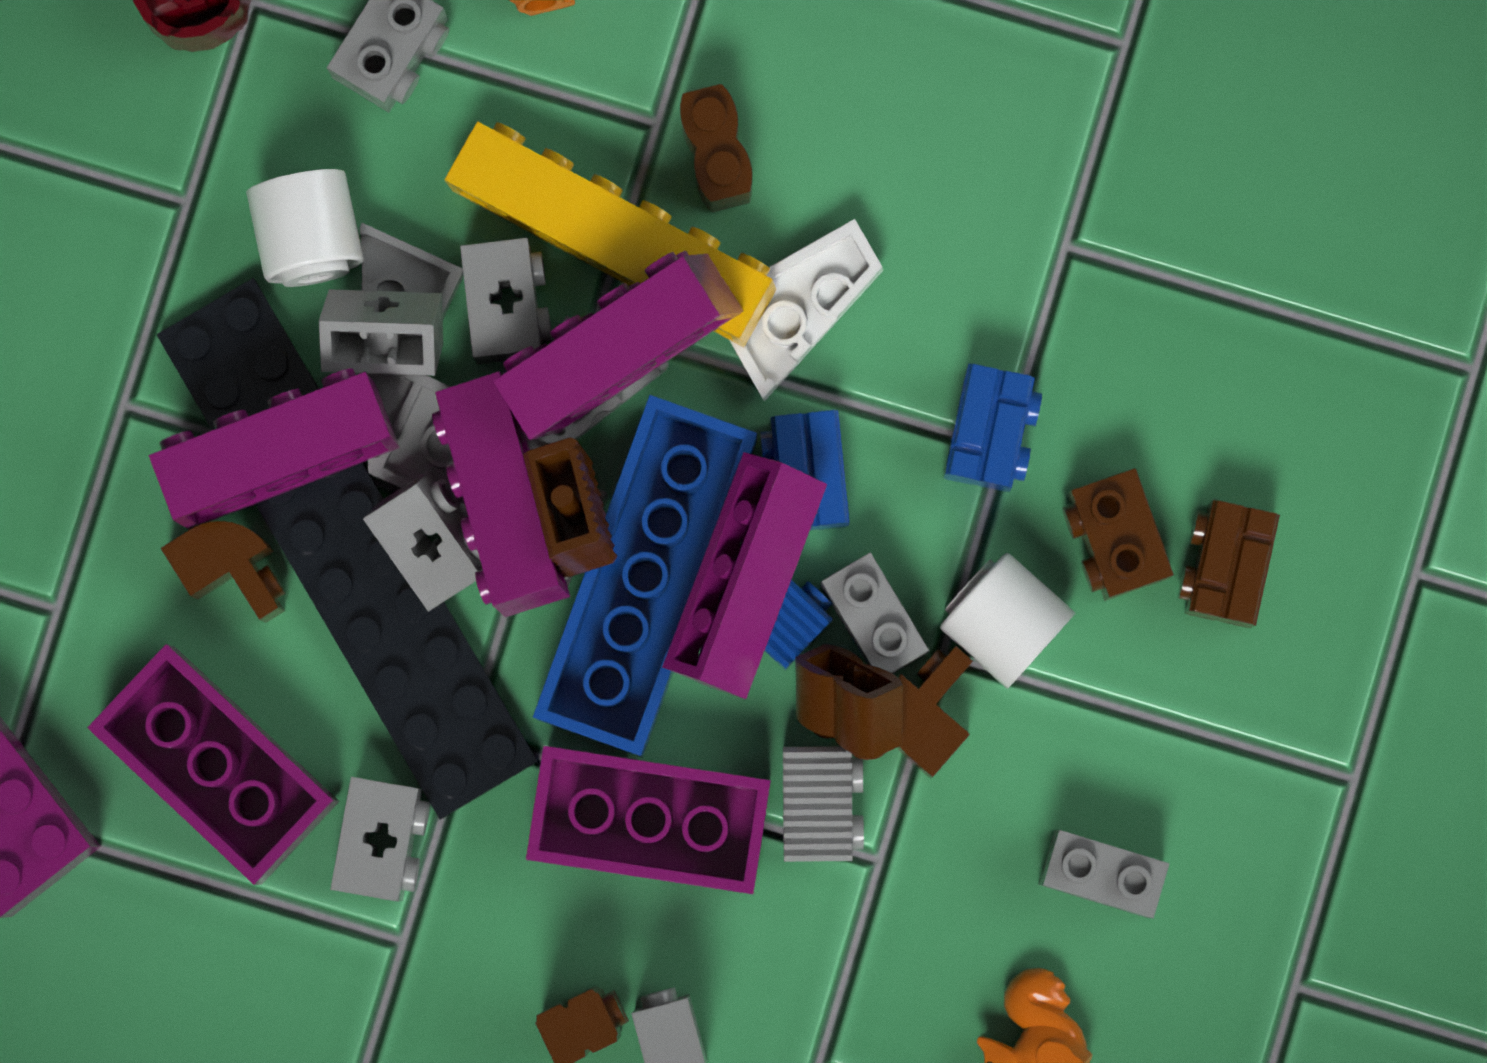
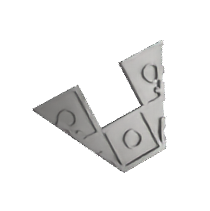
[360,223,669,517]

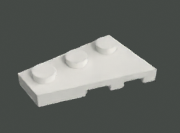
[729,219,883,401]

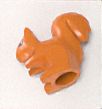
[977,968,1093,1063]

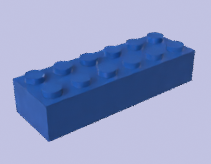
[533,395,757,758]

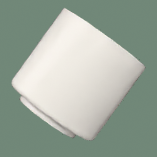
[246,169,364,287]
[940,553,1076,689]

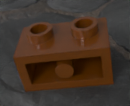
[1062,468,1174,601]

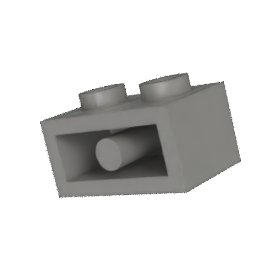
[327,0,449,113]

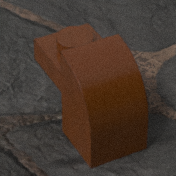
[160,521,286,623]
[897,647,973,779]

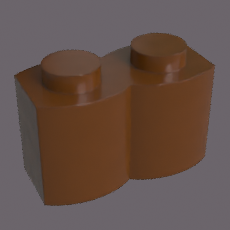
[680,84,752,213]
[795,644,903,760]

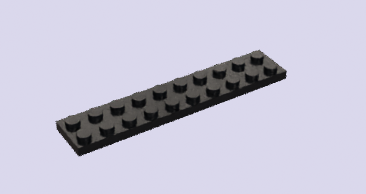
[156,278,538,820]

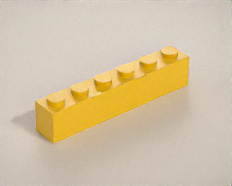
[444,121,777,347]

